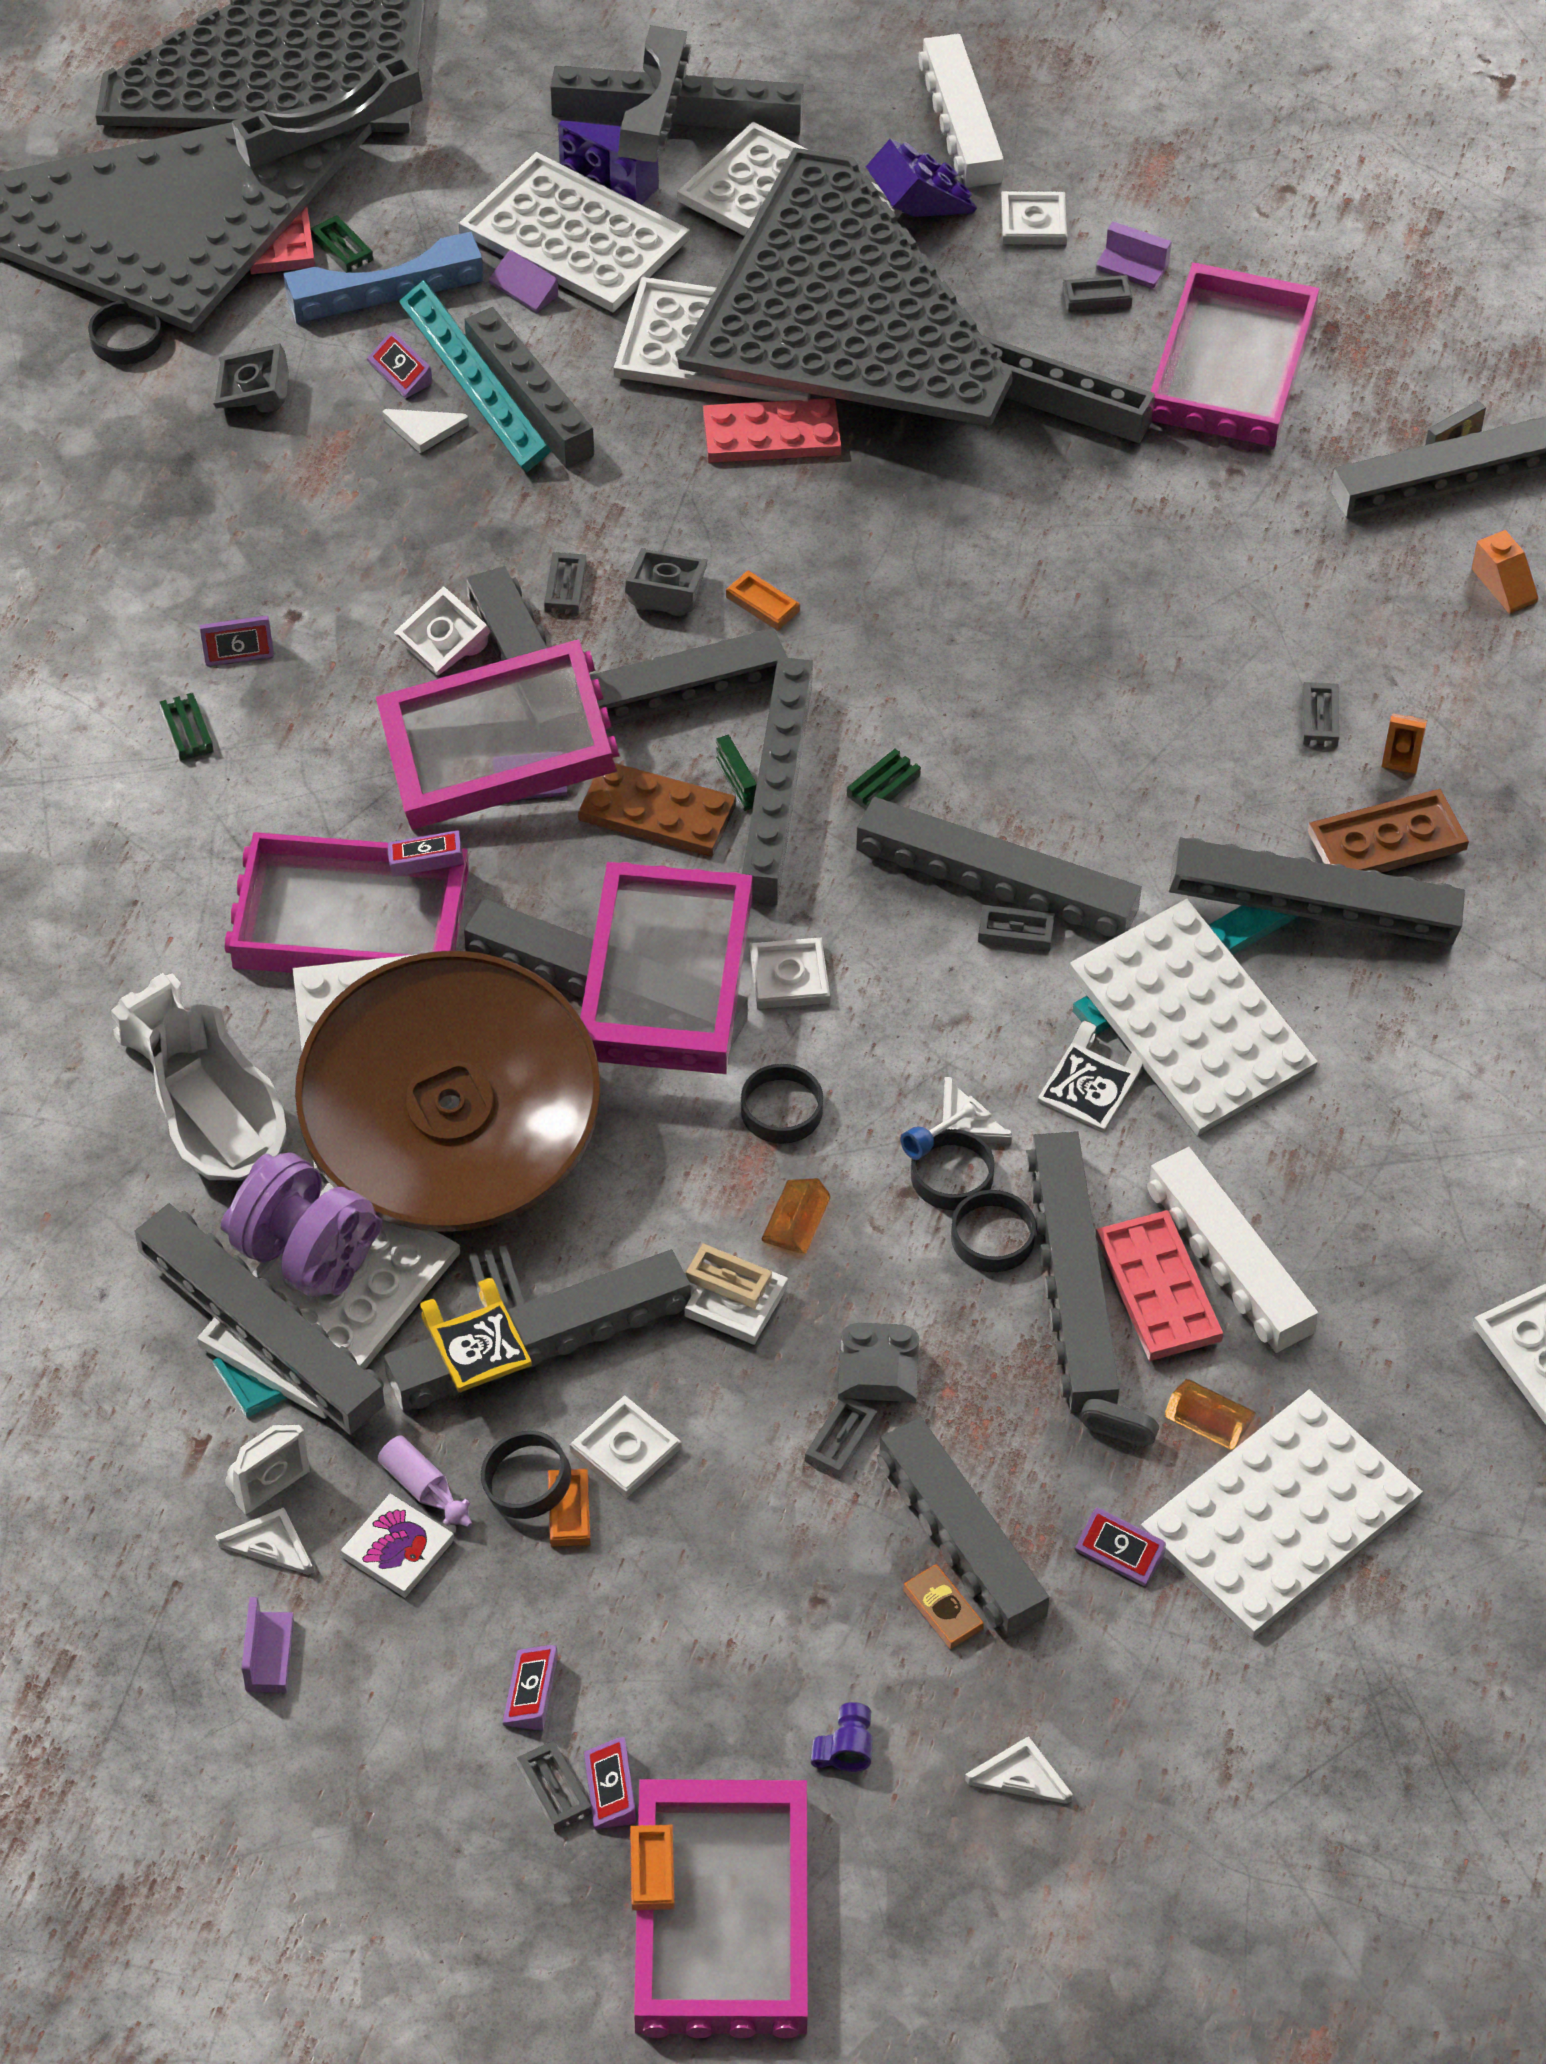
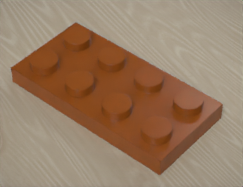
[578,763,736,857]
[1307,788,1469,873]

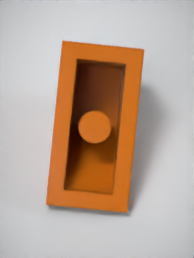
[1471,530,1539,614]
[1381,713,1428,774]

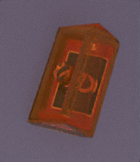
[761,1178,830,1254]
[1165,1379,1256,1449]

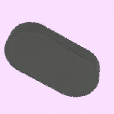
[1080,1399,1159,1446]

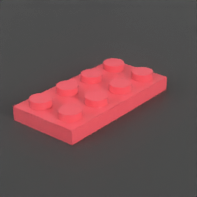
[250,206,315,274]
[703,398,841,463]
[1096,1210,1223,1361]

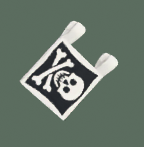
[1038,1021,1144,1132]

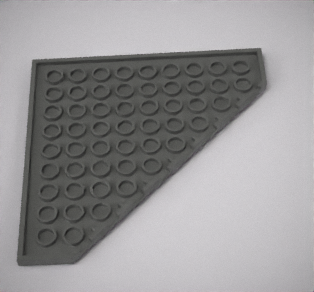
[95,0,425,133]
[0,104,372,332]
[677,147,1013,426]

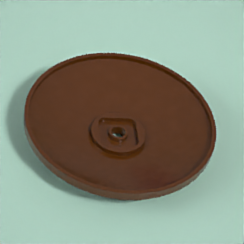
[295,951,600,1232]

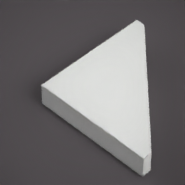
[382,409,469,453]
[943,1077,1012,1144]
[215,1507,314,1575]
[965,1736,1073,1804]

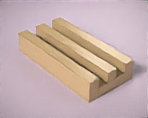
[686,1243,772,1309]

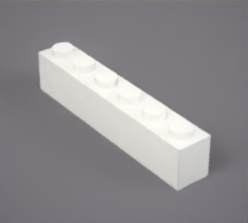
[918,34,1004,188]
[1147,1147,1318,1353]

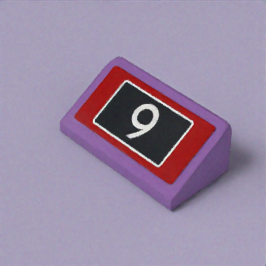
[367,331,432,399]
[199,616,274,666]
[388,830,464,877]
[1075,1507,1166,1587]
[503,1645,558,1731]
[584,1737,636,1829]

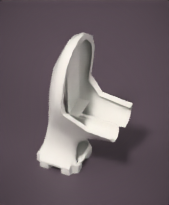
[111,973,286,1180]

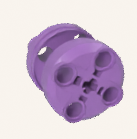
[220,1152,383,1298]

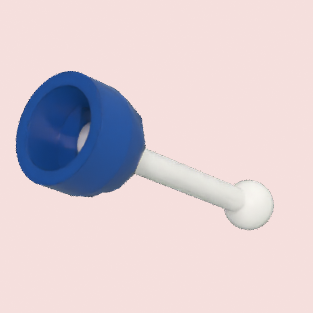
[900,1103,976,1160]

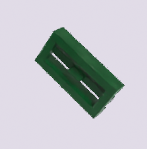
[310,215,373,273]
[159,692,214,761]
[716,734,757,811]
[847,748,921,810]

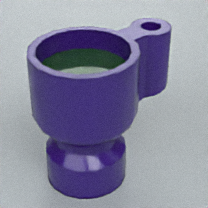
[811,1702,873,1772]

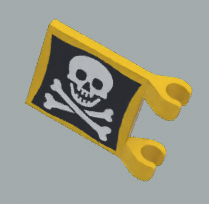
[420,1278,532,1392]

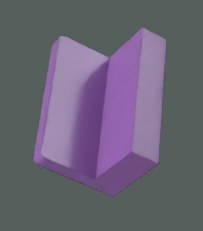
[1096,221,1172,288]
[242,1597,294,1693]

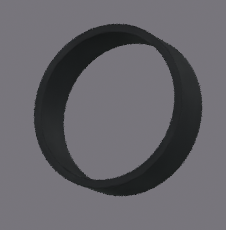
[88,301,162,365]
[741,1064,823,1144]
[911,1129,995,1210]
[951,1190,1036,1272]
[480,1430,571,1519]

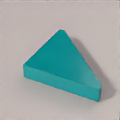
[213,1358,287,1418]

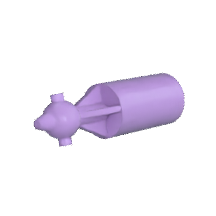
[378,1436,472,1528]

